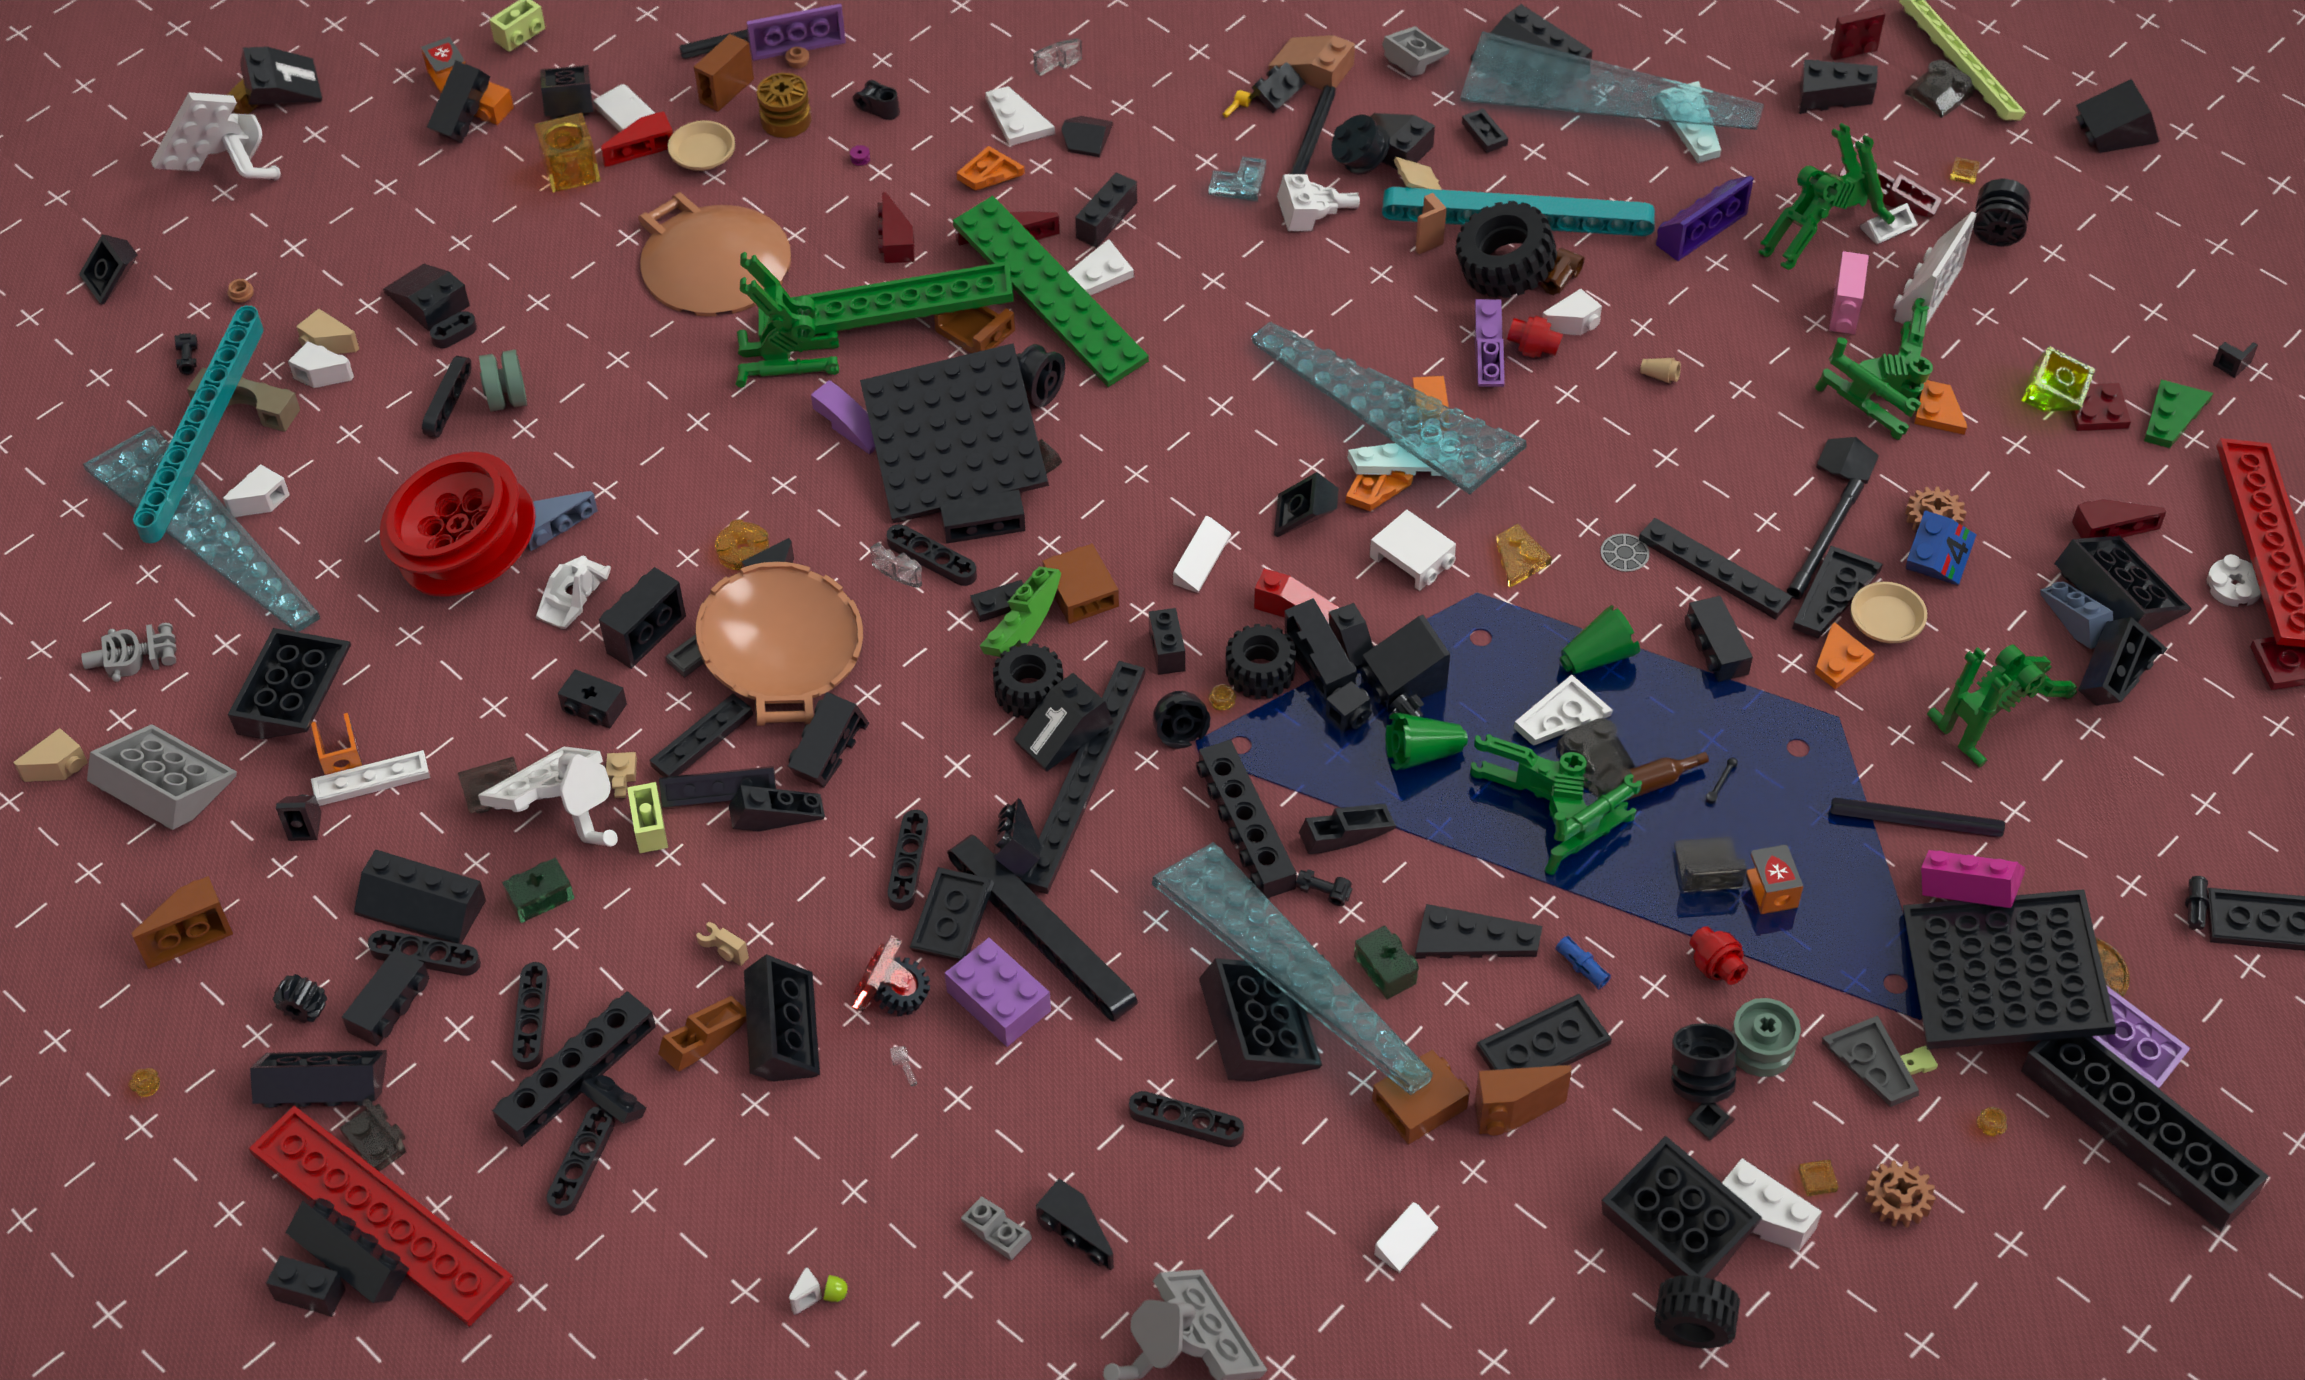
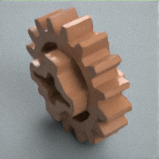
[1905,486,1966,531]
[1865,1160,1935,1228]

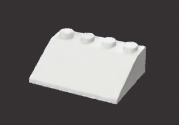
[1893,212,1977,326]

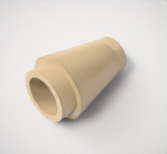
[1641,358,1681,384]

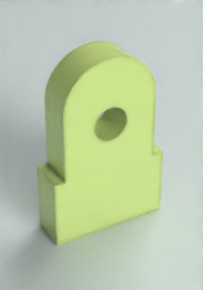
[1901,1046,1938,1075]

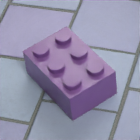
[945,938,1051,1047]

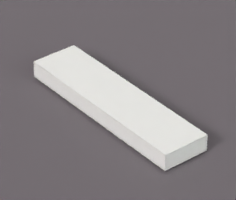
[311,750,430,806]

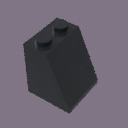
[2075,79,2160,153]
[1360,615,1450,712]

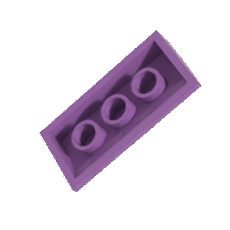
[747,4,846,61]
[2092,986,2190,1089]

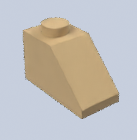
[296,309,359,354]
[13,728,88,782]

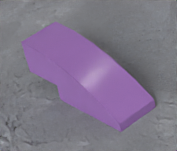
[811,380,876,454]

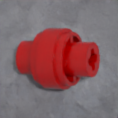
[1506,315,1563,358]
[1689,926,1748,985]

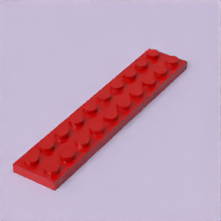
[2216,438,2305,647]
[249,1106,514,1327]

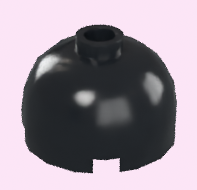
[1152,690,1211,748]

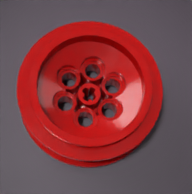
[379,452,536,597]

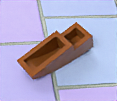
[658,996,747,1072]

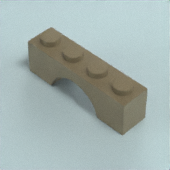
[187,367,300,432]

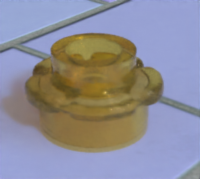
[1209,684,1236,710]
[129,1068,160,1097]
[1976,1107,2007,1137]

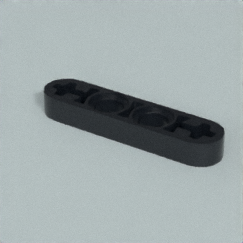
[422,356,472,437]
[887,524,977,586]
[888,810,929,911]
[368,930,481,976]
[512,962,550,1070]
[1129,1091,1244,1147]
[547,1106,615,1216]

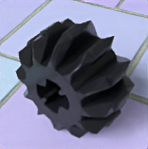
[272,974,327,1023]

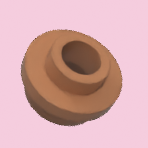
[785,47,809,69]
[228,279,254,302]

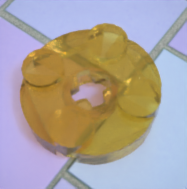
[715,519,769,570]

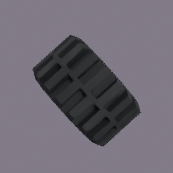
[1226,624,1296,699]
[993,643,1064,719]
[1654,1275,1740,1348]

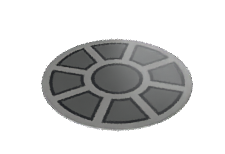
[1601,534,1649,571]

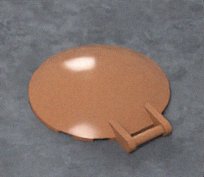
[638,192,791,316]
[696,562,863,726]

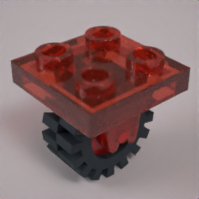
[852,936,930,1016]

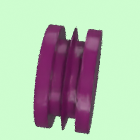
[850,145,870,166]

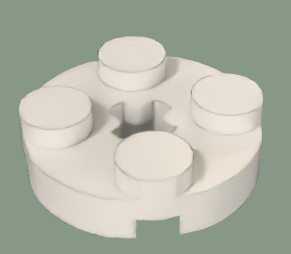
[2206,555,2261,607]

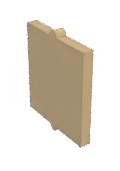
[1394,157,1442,190]

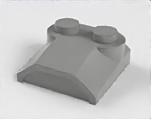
[1382,26,1450,76]

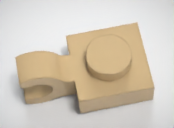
[606,752,637,798]
[696,922,749,966]

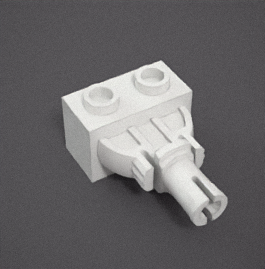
[1277,174,1360,231]

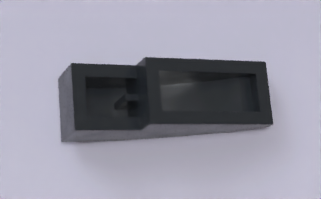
[1299,803,1396,855]

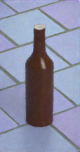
[1604,752,1709,802]

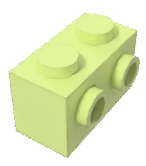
[489,0,545,52]

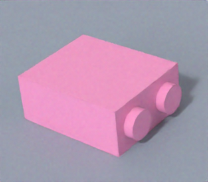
[1829,251,1869,335]

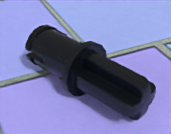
[2185,876,2210,930]

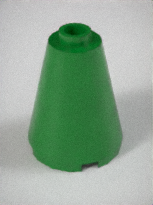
[1559,605,1641,674]
[1385,713,1468,770]

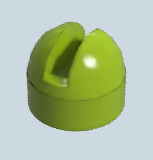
[823,1275,848,1302]

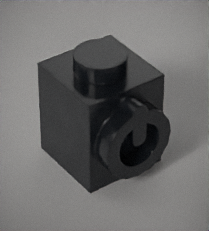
[1325,681,1373,732]

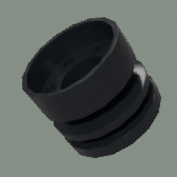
[1973,178,2031,247]
[1671,1023,1738,1103]

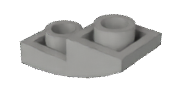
[961,1196,1032,1260]

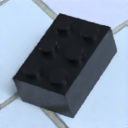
[599,567,686,669]

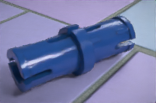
[1555,936,1611,989]

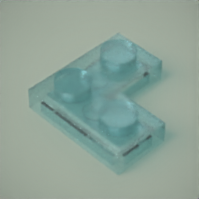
[1209,157,1266,201]

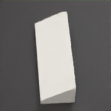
[1173,516,1231,593]

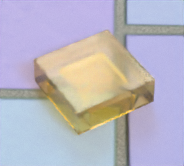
[1950,157,1980,185]
[1798,1159,1839,1196]

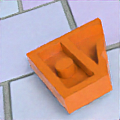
[956,146,1025,191]
[1914,380,1967,435]
[1345,471,1413,511]
[1815,622,1875,690]

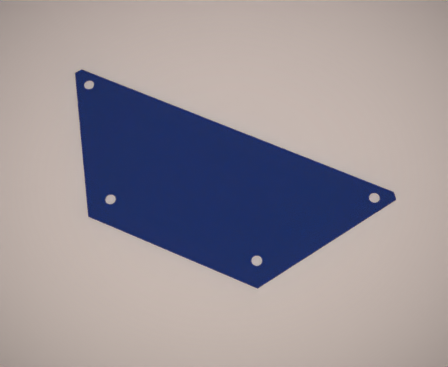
[1195,592,1922,1020]

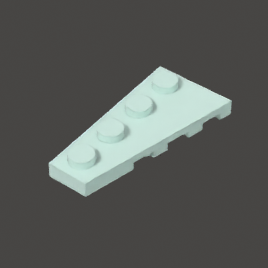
[1654,81,1721,163]
[1347,436,1466,476]

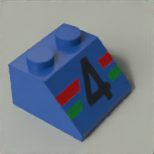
[1906,510,1977,586]

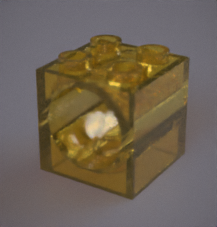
[534,113,601,192]

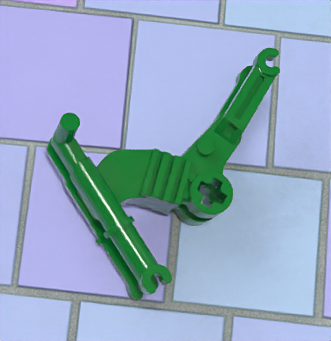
[1758,123,1895,270]
[736,252,839,388]
[1815,298,1933,440]
[1927,644,2078,768]
[1470,734,1642,875]

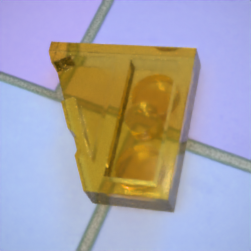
[1496,524,1552,588]

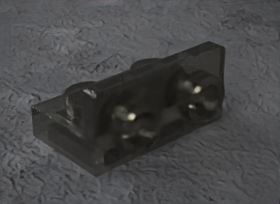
[458,756,518,813]
[339,1098,407,1171]

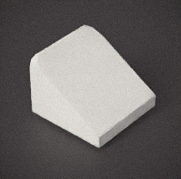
[789,1268,822,1314]

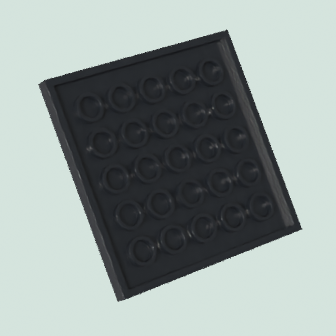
[860,343,1049,523]
[1903,889,2116,1050]

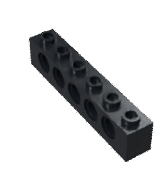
[1196,739,1297,900]
[492,991,656,1146]

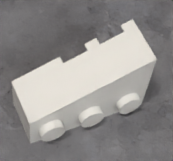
[1722,1159,1822,1251]

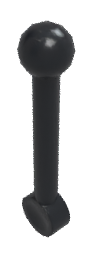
[1706,757,1738,804]

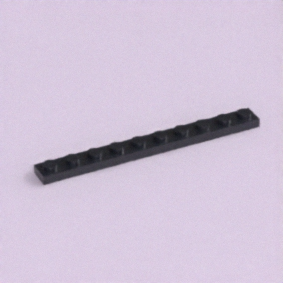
[1020,661,1145,894]

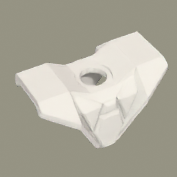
[536,555,611,629]

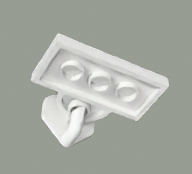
[151,93,281,180]
[478,747,618,847]

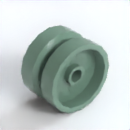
[479,349,527,412]
[1731,998,1801,1077]

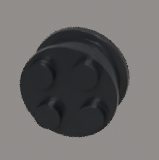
[1331,114,1390,175]
[1017,344,1065,407]

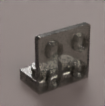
[1674,837,1747,892]

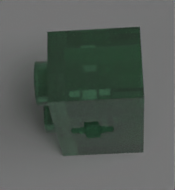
[502,857,575,923]
[1354,925,1419,1000]

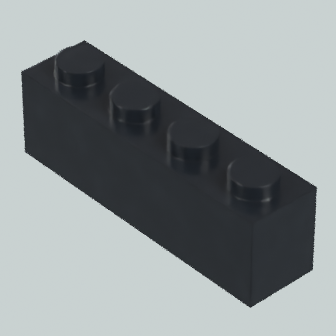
[285,1198,409,1303]

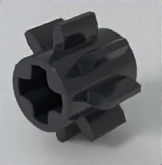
[1389,692,1424,721]

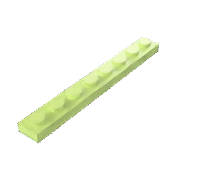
[1898,0,2026,121]

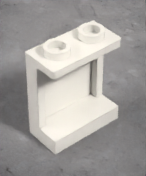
[1370,510,1456,591]

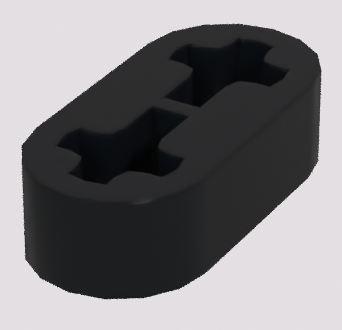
[430,311,477,348]

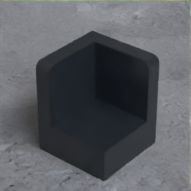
[2213,342,2258,378]

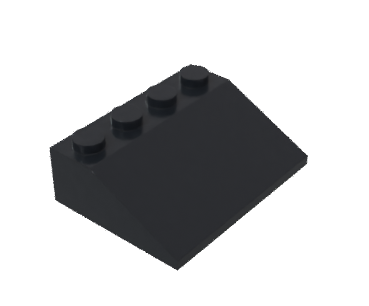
[1471,4,1592,107]
[2054,536,2192,632]
[228,628,351,739]
[1199,958,1322,1081]
[1602,1135,1762,1280]

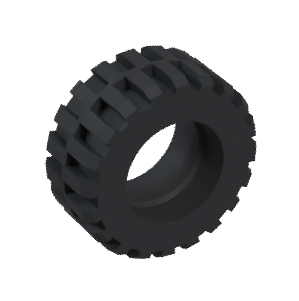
[1455,201,1557,298]

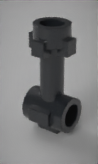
[175,333,198,375]
[1296,869,1352,906]

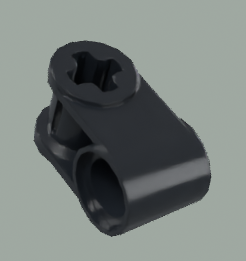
[853,80,900,120]

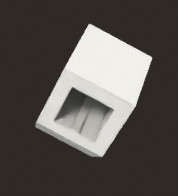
[288,341,354,388]
[223,464,290,517]

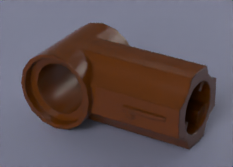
[1541,248,1585,296]

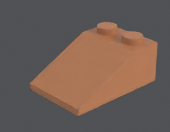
[1268,35,1355,90]

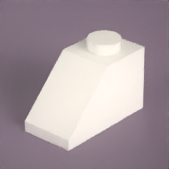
[1543,289,1602,335]

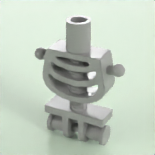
[81,623,177,682]

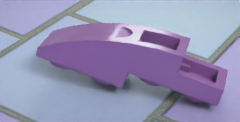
[1475,299,1504,387]

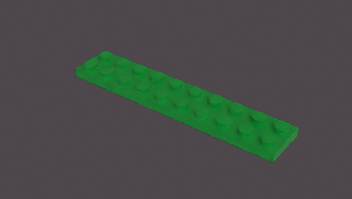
[953,196,1149,387]
[759,261,1014,341]

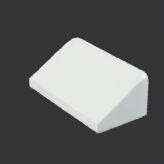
[1860,203,1918,245]
[1374,1202,1438,1273]

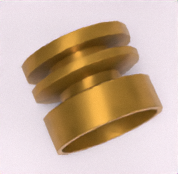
[756,73,811,138]

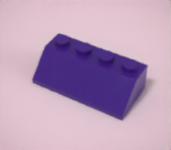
[1656,176,1754,261]

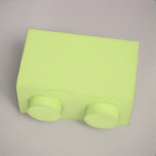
[627,782,668,853]

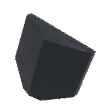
[1061,116,1113,158]
[1816,437,1879,484]

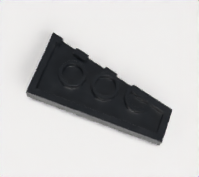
[1792,546,1883,639]
[1415,904,1543,959]

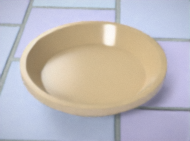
[668,121,735,171]
[1851,582,1927,643]

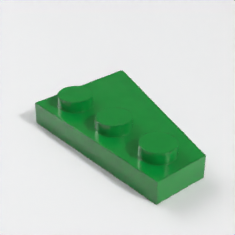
[2144,379,2213,448]

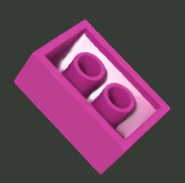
[1921,850,2025,908]

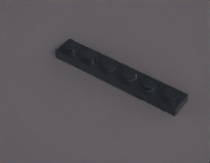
[1639,518,1792,620]

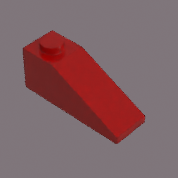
[600,111,673,167]
[1254,568,1340,624]

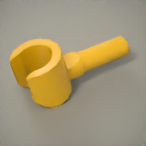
[1223,90,1251,118]

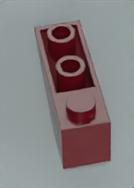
[878,192,915,263]

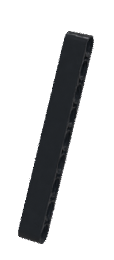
[947,834,1138,1022]

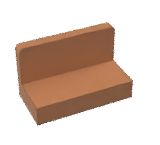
[1415,193,1446,254]

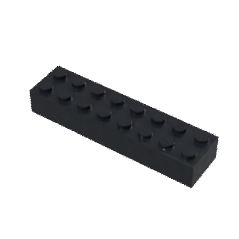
[2021,1036,2269,1232]

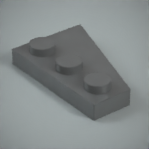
[1822,1016,1919,1107]

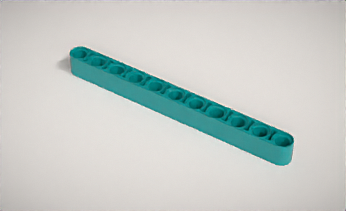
[1382,187,1655,236]
[133,306,264,543]

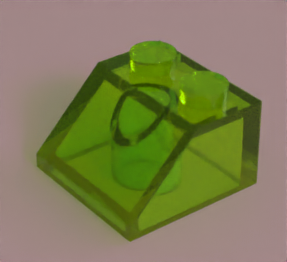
[2021,346,2096,412]

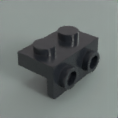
[1249,62,1306,113]

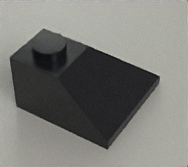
[79,234,138,304]
[1274,472,1339,537]

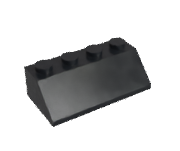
[354,849,486,944]
[744,954,820,1082]
[250,1050,387,1108]

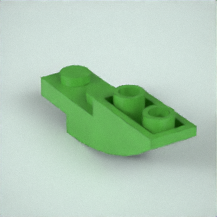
[980,567,1061,657]

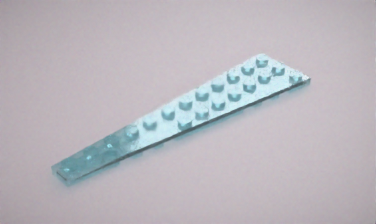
[1460,31,1764,130]
[1251,322,1527,495]
[83,425,320,632]
[1151,842,1433,1095]

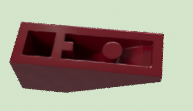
[2072,499,2166,539]

